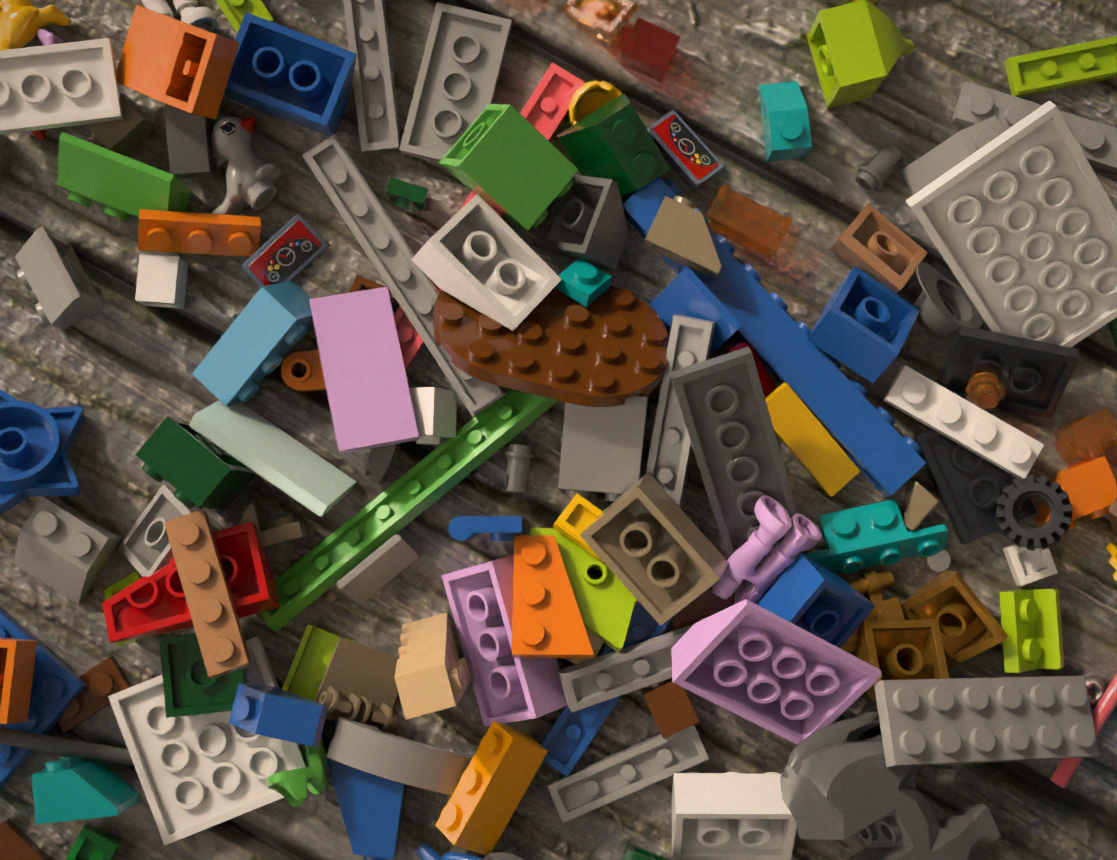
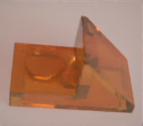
[562,0,639,49]

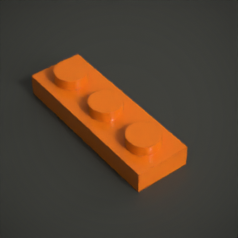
[138,209,261,257]

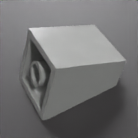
[901,115,1003,196]
[558,396,647,502]

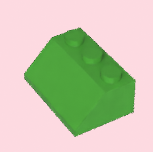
[57,132,193,222]

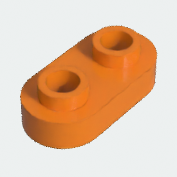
[281,350,326,392]

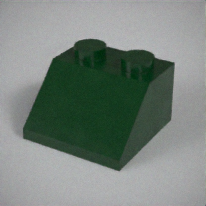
[557,93,670,195]

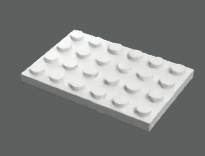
[906,101,1117,348]

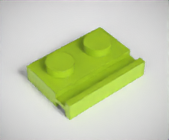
[282,624,362,701]

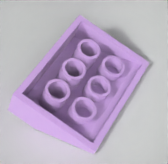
[671,599,882,745]

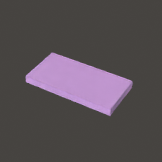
[309,287,419,454]

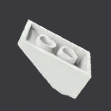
[411,194,562,331]

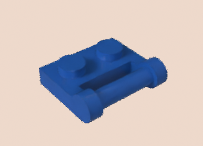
[448,516,524,541]

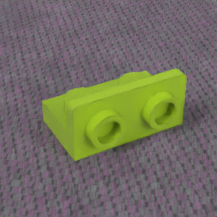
[999,589,1064,673]

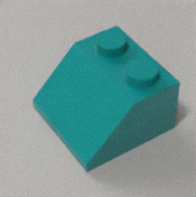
[32,755,141,825]

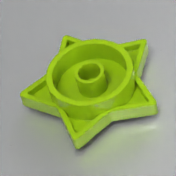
[529,507,639,652]

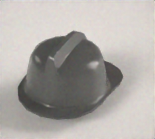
[914,262,983,337]

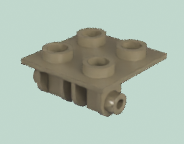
[314,637,399,732]

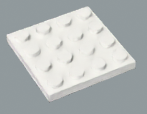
[108,636,307,846]

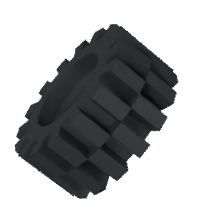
[996,475,1072,551]

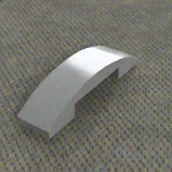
[326,717,474,795]

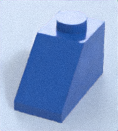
[229,683,328,747]

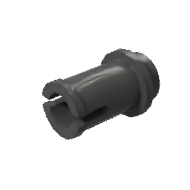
[855,144,905,194]
[503,443,535,493]

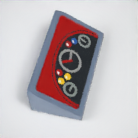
[647,110,724,193]
[241,214,329,287]

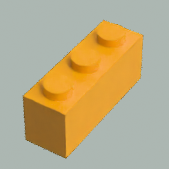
[435,720,548,855]

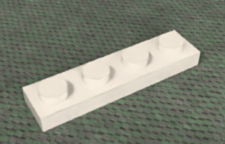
[883,365,1044,480]

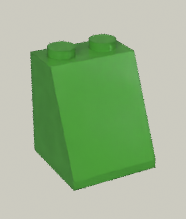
[439,104,578,230]

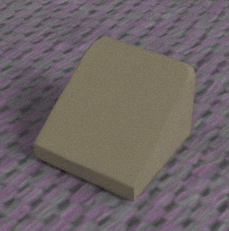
[901,482,938,530]

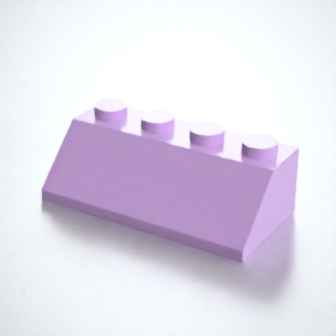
[441,554,567,727]

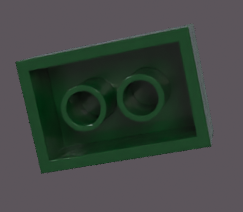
[135,416,256,510]

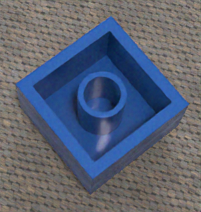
[807,266,920,383]

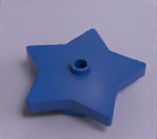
[0,389,85,516]

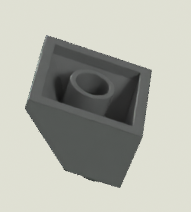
[533,175,629,271]

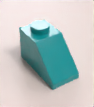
[758,81,812,162]

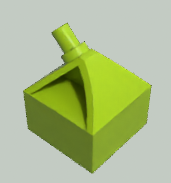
[807,0,914,109]

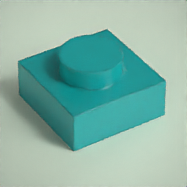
[555,258,612,307]

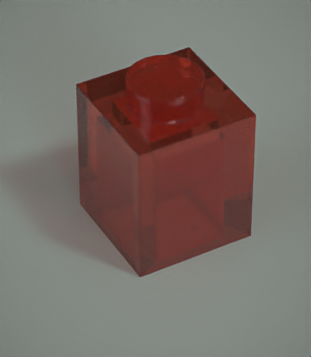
[617,17,680,83]

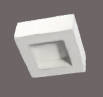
[1003,545,1058,586]

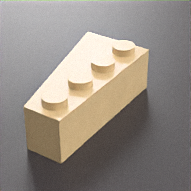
[394,612,472,720]

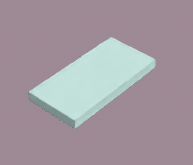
[189,400,356,517]

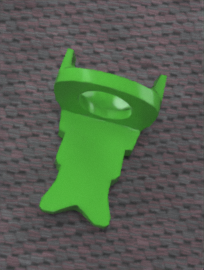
[267,735,328,808]

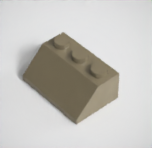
[580,472,729,626]

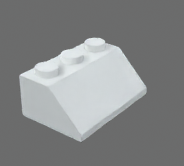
[672,772,797,860]

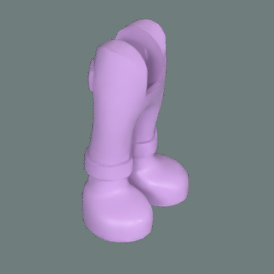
[712,495,822,604]

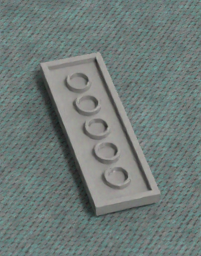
[874,676,1099,767]

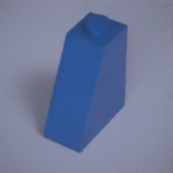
[327,758,407,860]

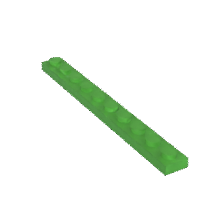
[260,389,559,632]

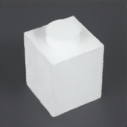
[135,251,188,309]
[409,387,457,445]

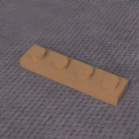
[164,509,252,679]

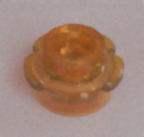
[965,372,1006,409]

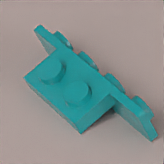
[796,499,948,574]

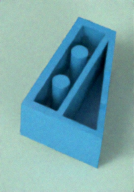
[192,280,313,406]

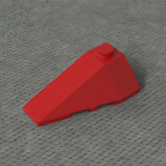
[102,522,280,643]

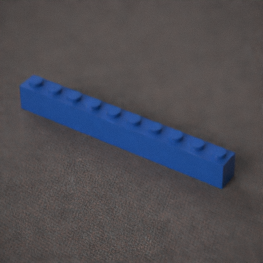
[622,177,926,496]

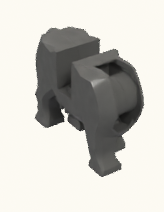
[780,700,1001,860]

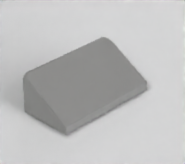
[337,534,419,604]

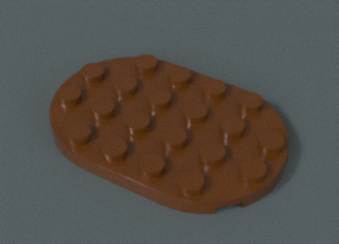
[433,273,669,407]

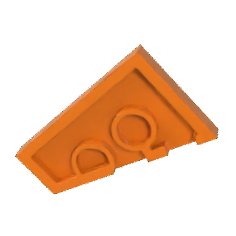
[512,535,594,658]

